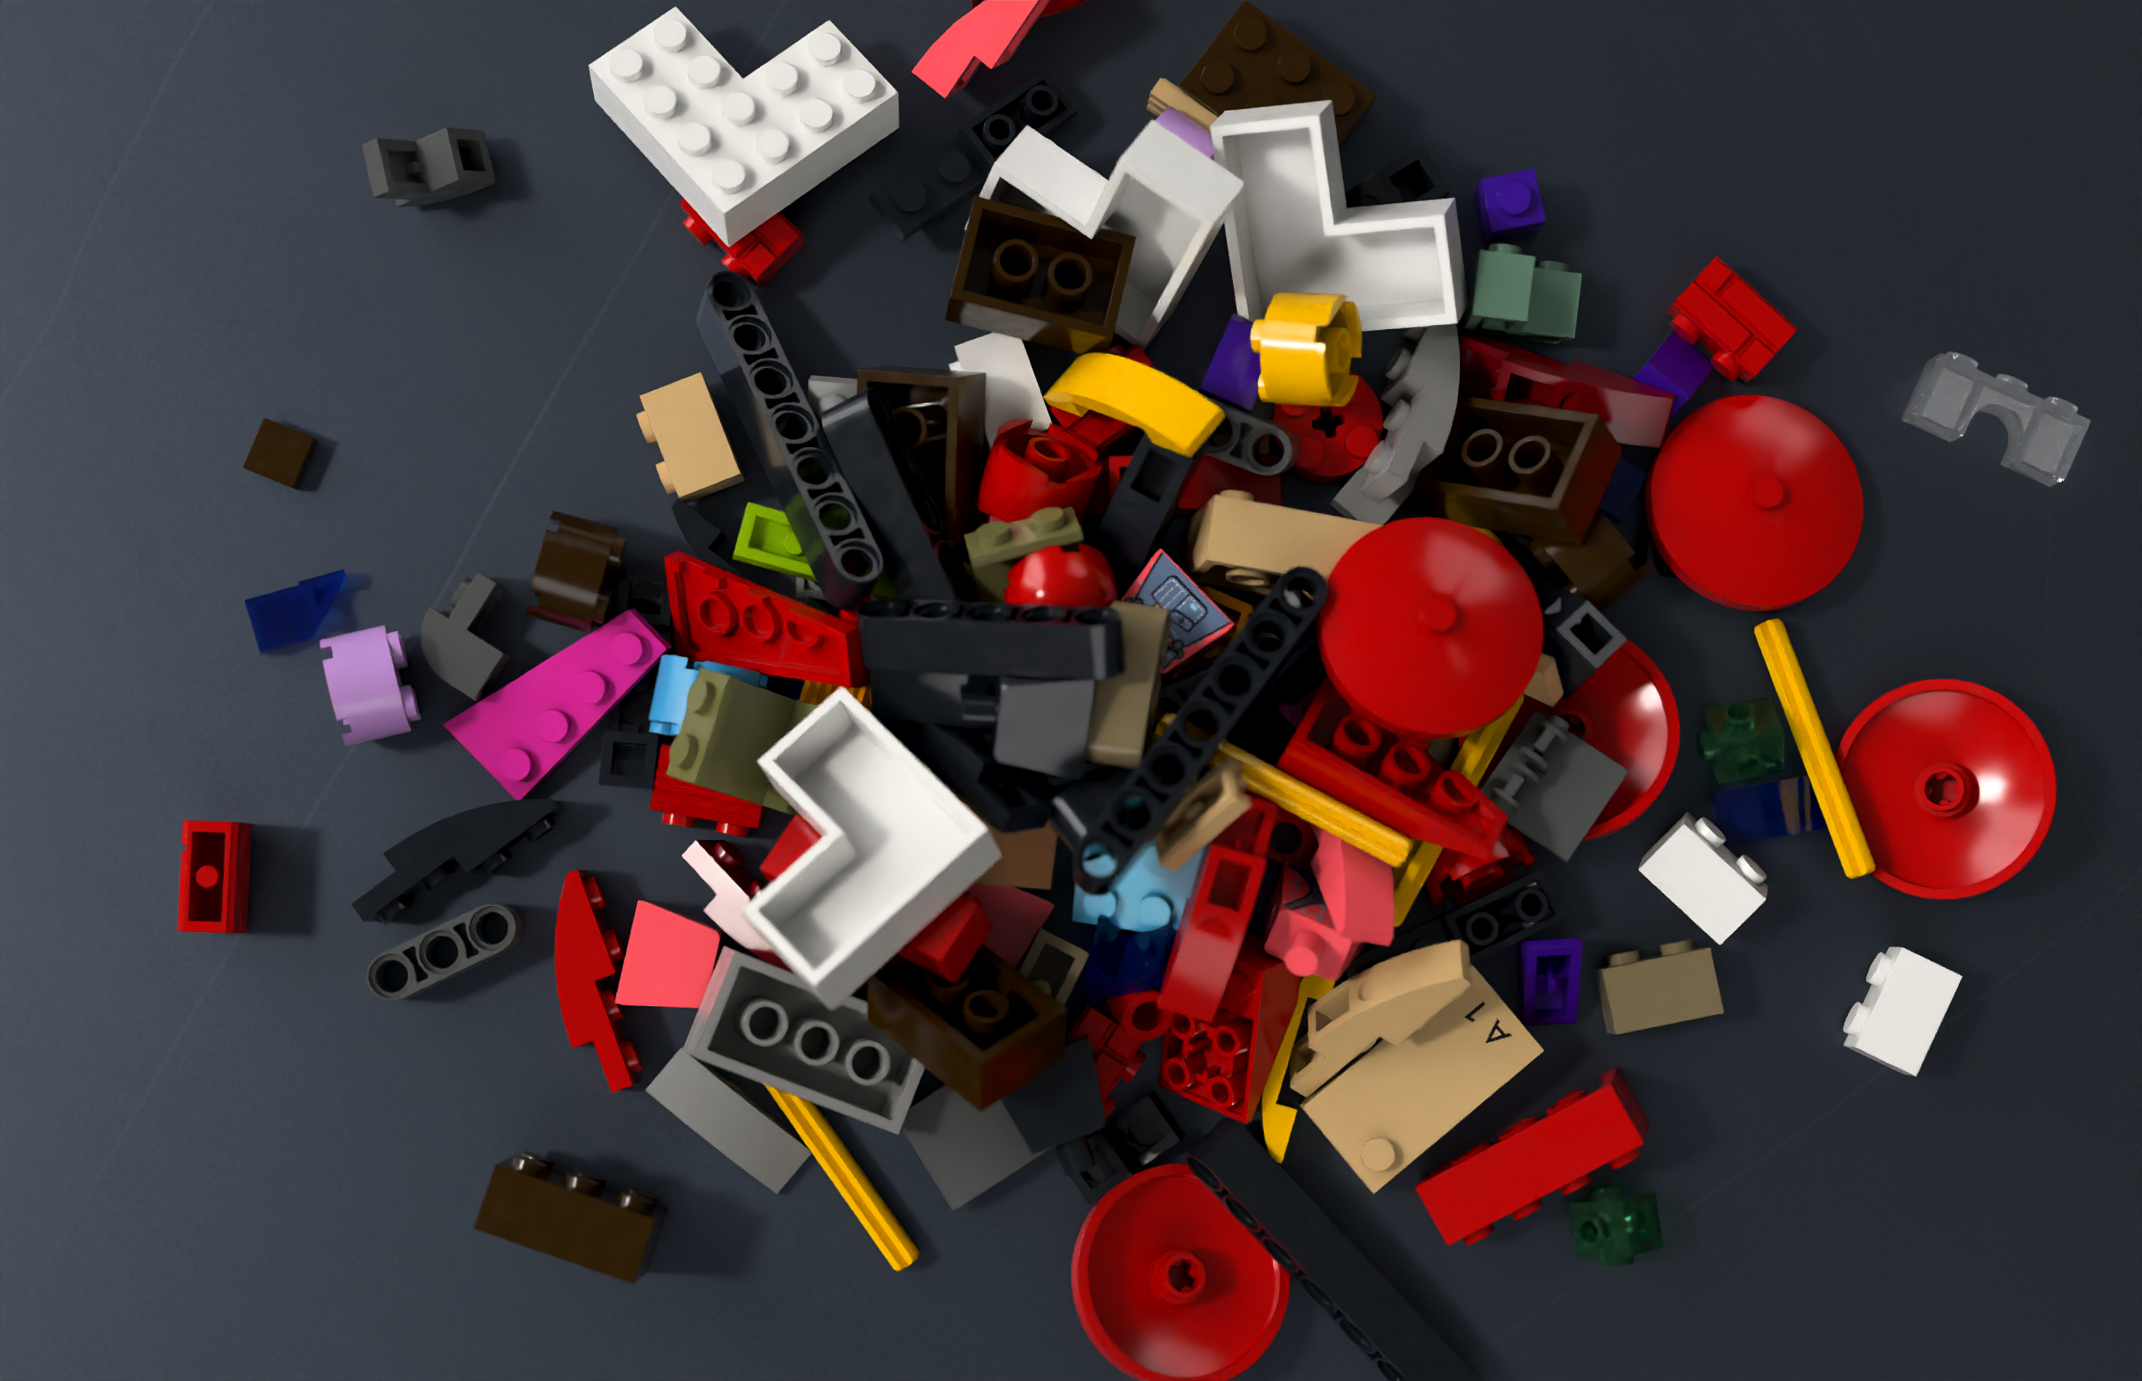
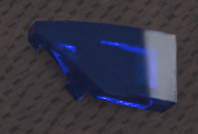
[244,569,346,655]

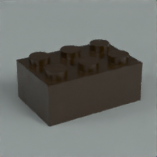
[1179,0,1376,152]
[945,196,1136,355]
[857,365,986,544]
[1414,395,1623,545]
[868,944,1067,1112]
[473,1151,669,1284]

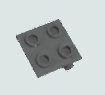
[1480,710,1629,862]

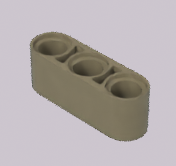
[1085,600,1172,770]

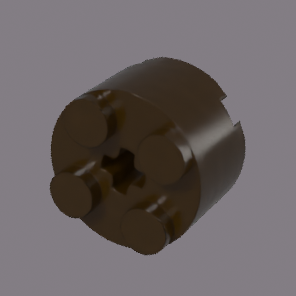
[1526,508,1650,614]
[526,511,627,633]

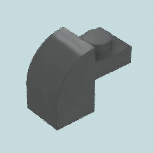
[362,127,496,207]
[421,572,512,702]

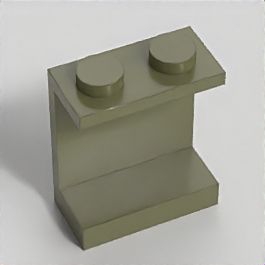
[964,507,1083,603]
[666,668,819,816]

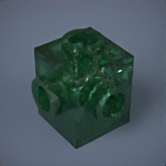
[1697,696,1785,784]
[1569,1184,1664,1267]

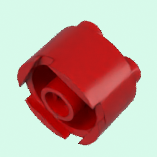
[1270,372,1383,485]
[975,419,1102,526]

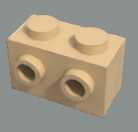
[636,372,746,504]

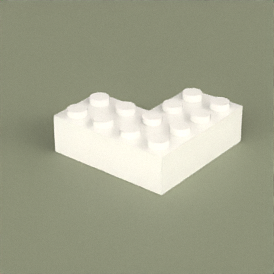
[589,6,899,247]
[1210,100,1468,331]
[964,119,1245,351]
[742,686,1002,1011]

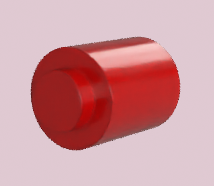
[1099,962,1174,1041]

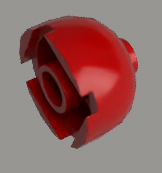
[1002,544,1117,607]
[1424,823,1535,908]

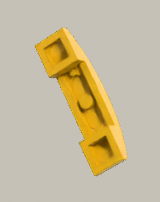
[1043,353,1225,457]
[1259,973,1336,1164]

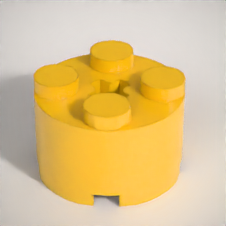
[1251,292,1362,407]

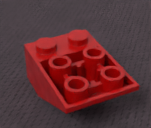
[1159,931,1301,1124]

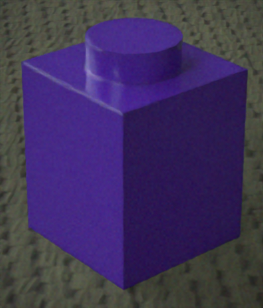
[1473,168,1546,245]

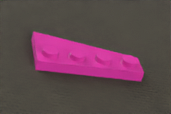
[443,608,672,800]

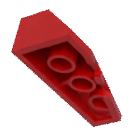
[1275,674,1508,860]

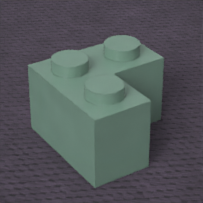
[1460,244,1582,347]

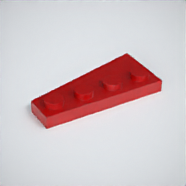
[664,551,864,687]

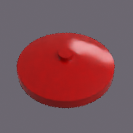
[1645,395,1864,611]
[1316,517,1543,740]
[1457,640,1680,842]
[1834,679,2058,900]
[1071,1164,1290,1381]

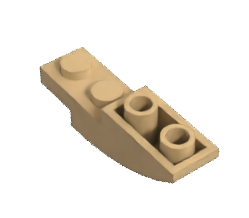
[1289,940,1472,1098]

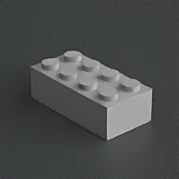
[683,946,925,1135]

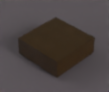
[243,418,318,490]

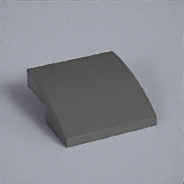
[901,1084,1051,1211]

